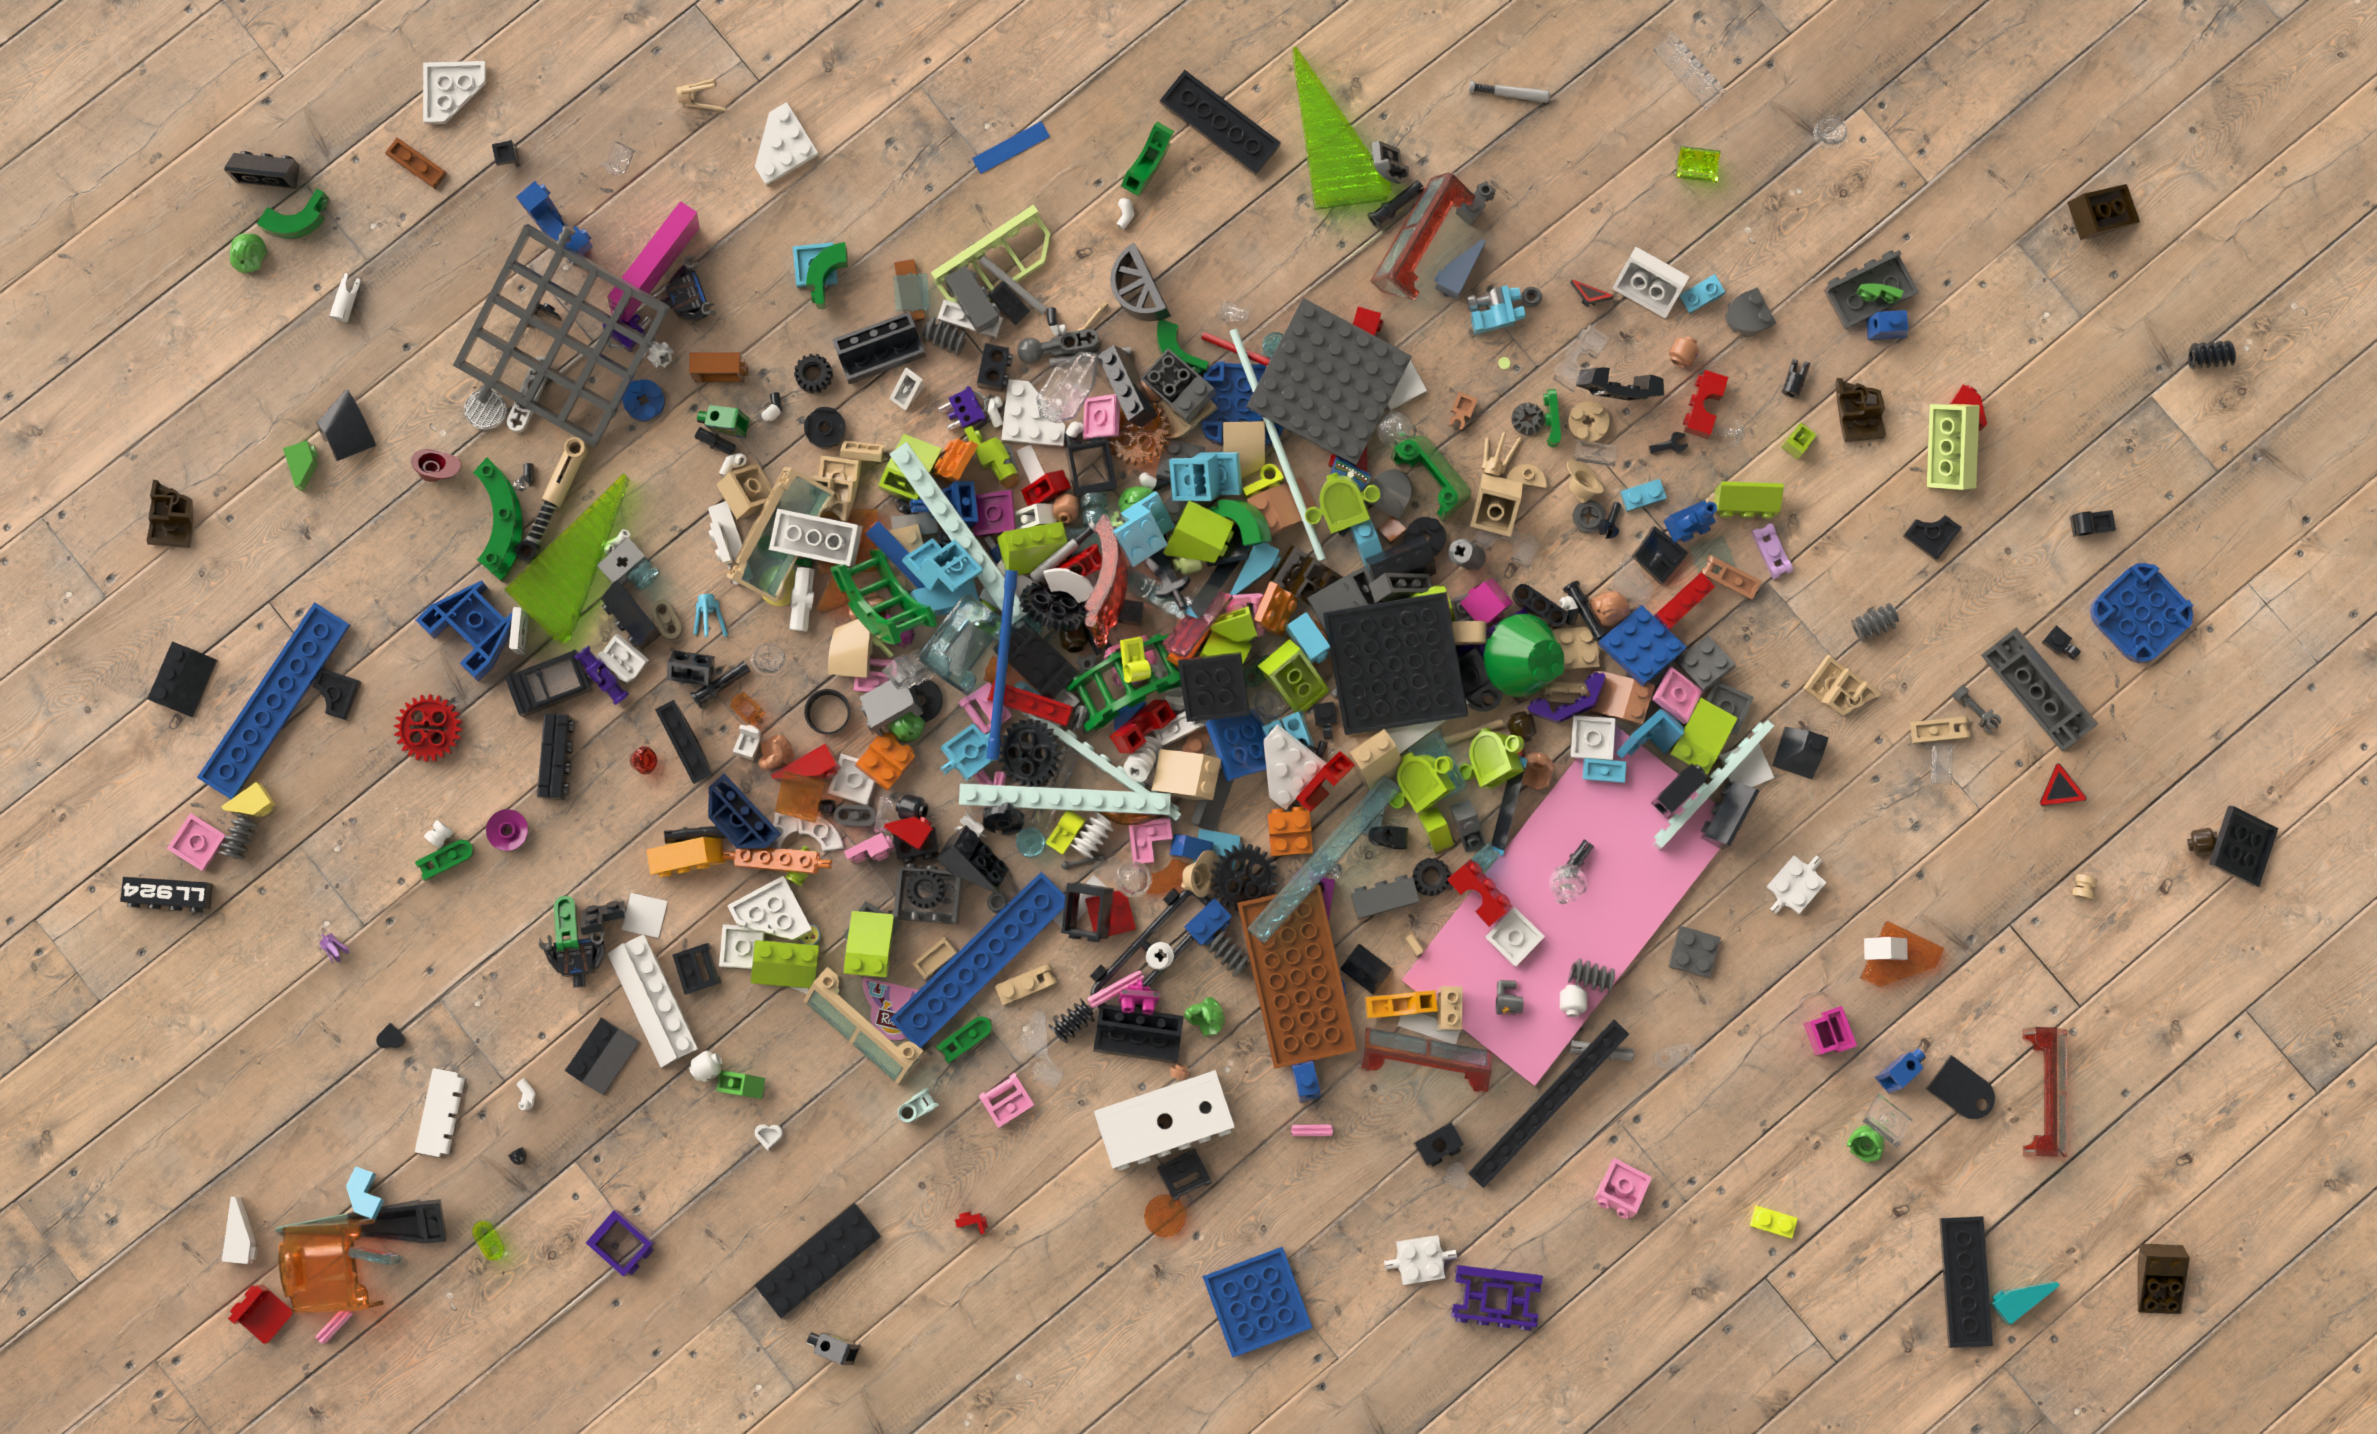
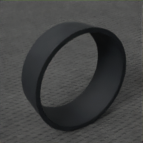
[804,689,850,734]

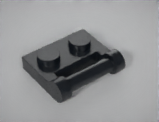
[672,943,722,995]
[1157,1148,1212,1202]

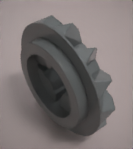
[1511,402,1545,435]
[1572,500,1606,533]

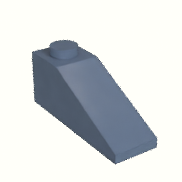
[1434,239,1486,299]

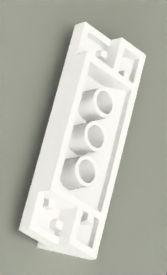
[607,934,698,1068]

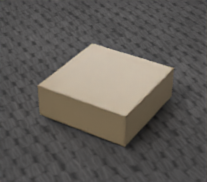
[1404,934,1423,957]

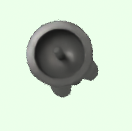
[1068,705,1090,735]

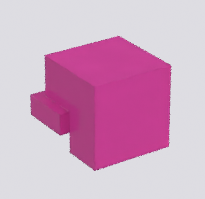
[1460,578,1514,625]
[1803,1006,1857,1055]

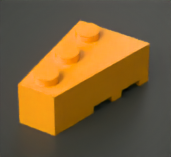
[647,837,726,878]

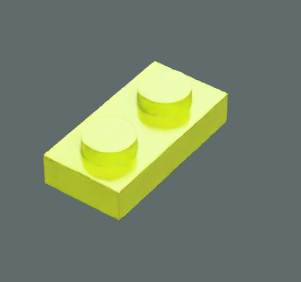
[1750,1205,1798,1239]

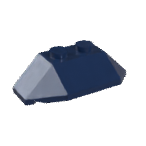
[708,773,782,849]

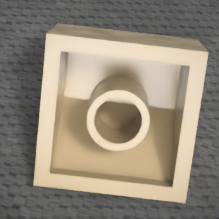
[716,464,773,519]

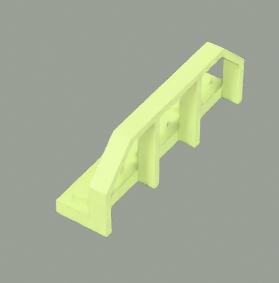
[931,205,1051,304]

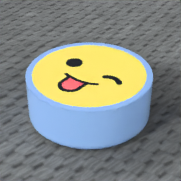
[799,924,821,945]

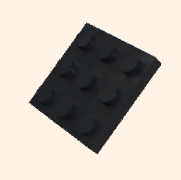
[1178,652,1250,722]
[2209,806,2279,887]

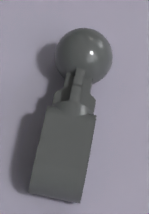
[1017,329,1101,364]

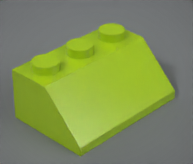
[1714,481,1784,519]
[997,522,1067,576]
[750,940,819,988]

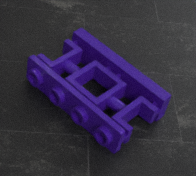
[1451,1265,1543,1331]

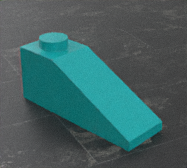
[1990,1281,2060,1325]

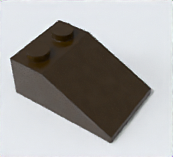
[2067,184,2140,240]

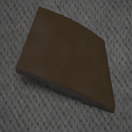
[1836,378,1886,442]
[146,479,193,547]
[1270,545,1343,605]

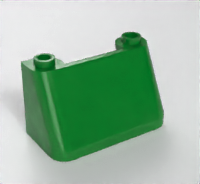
[1390,436,1471,522]

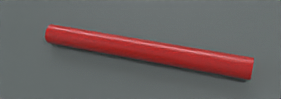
[1201,332,1270,366]

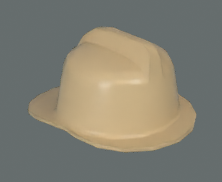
[1567,458,1604,503]
[1181,850,1219,897]

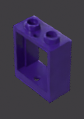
[585,1210,655,1277]

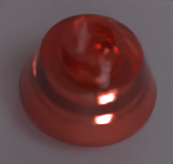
[630,746,657,775]

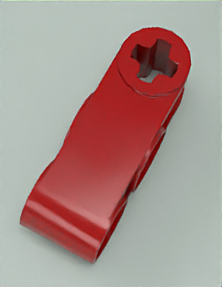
[1055,544,1108,577]

